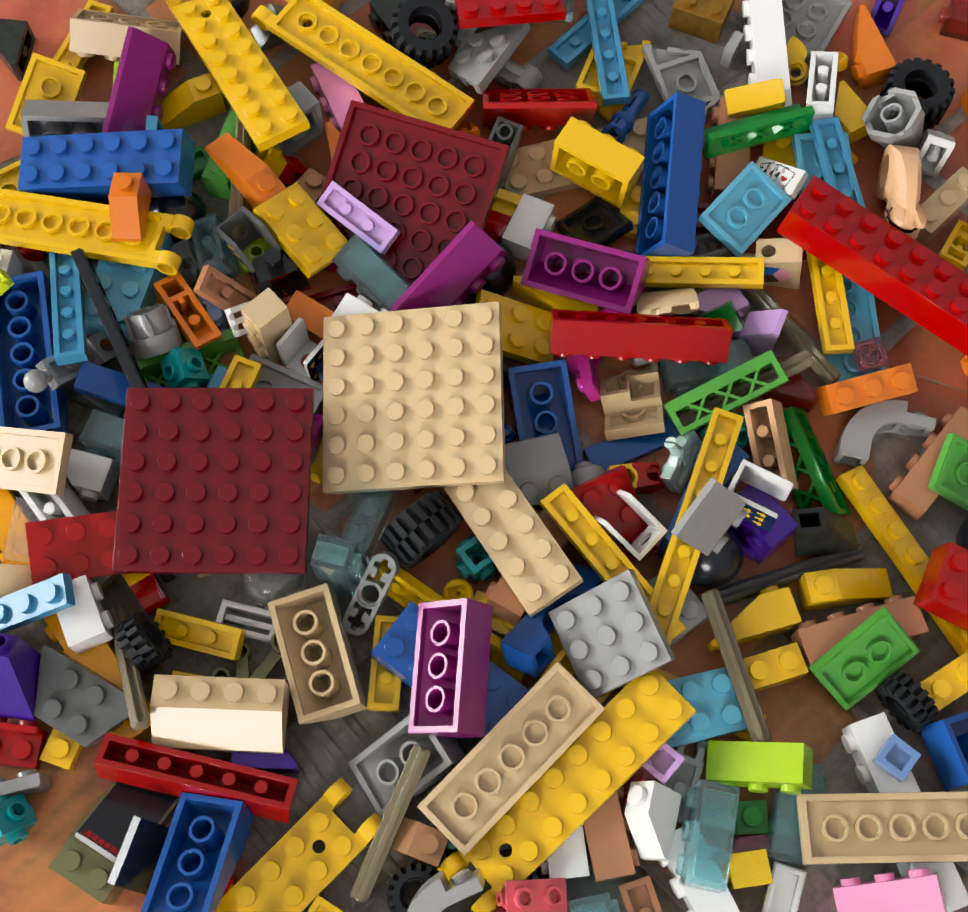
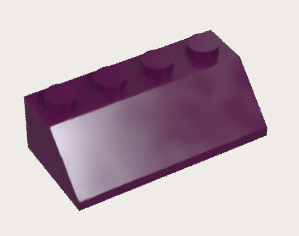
[102,26,176,133]
[390,220,508,311]
[520,228,652,313]
[408,598,493,738]

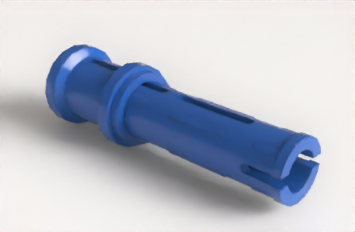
[601,88,649,144]

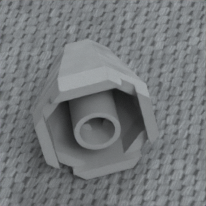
[862,87,925,148]

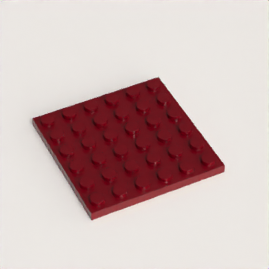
[318,100,511,295]
[112,388,314,574]

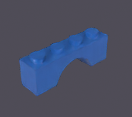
[500,563,604,678]

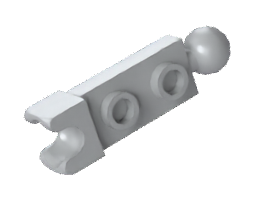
[23,332,117,393]

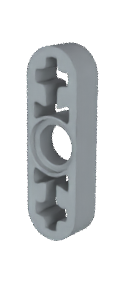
[343,551,400,636]

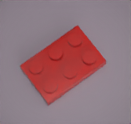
[570,465,658,562]
[25,511,117,585]

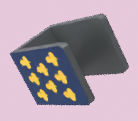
[214,206,282,273]

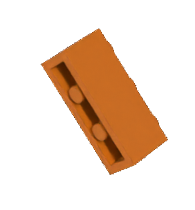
[815,363,918,417]

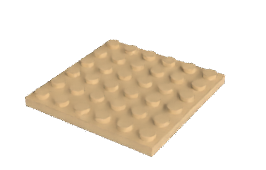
[323,301,506,495]

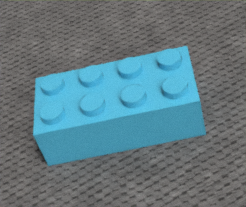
[84,233,174,345]

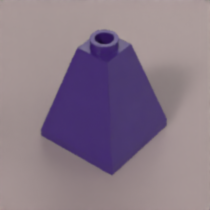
[0,633,41,722]

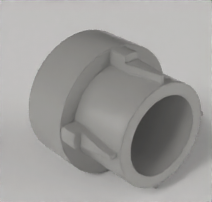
[124,304,183,359]

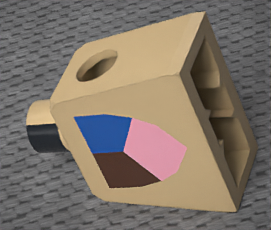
[739,238,803,289]

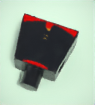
[251,248,311,299]

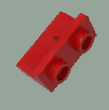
[0,717,48,770]

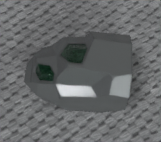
[168,239,206,289]

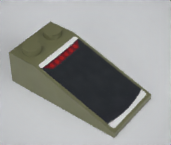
[49,781,180,905]

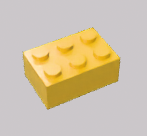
[550,116,645,209]

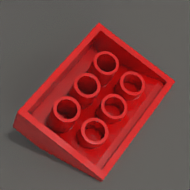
[483,88,597,131]

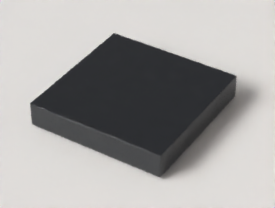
[555,196,633,246]
[107,816,169,895]

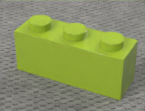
[706,740,813,795]

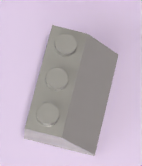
[21,100,109,137]
[505,432,573,506]

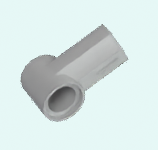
[494,59,543,88]

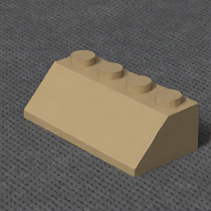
[70,9,185,65]
[267,583,367,725]
[150,674,290,754]

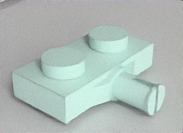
[660,431,702,494]

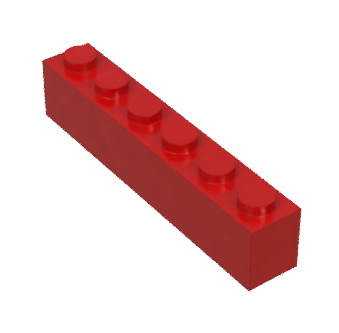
[548,309,733,365]
[94,732,298,824]

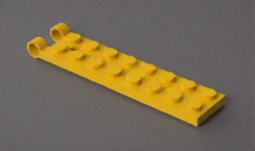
[165,0,311,152]
[251,0,475,130]
[0,188,195,276]
[437,669,697,912]
[215,777,381,912]

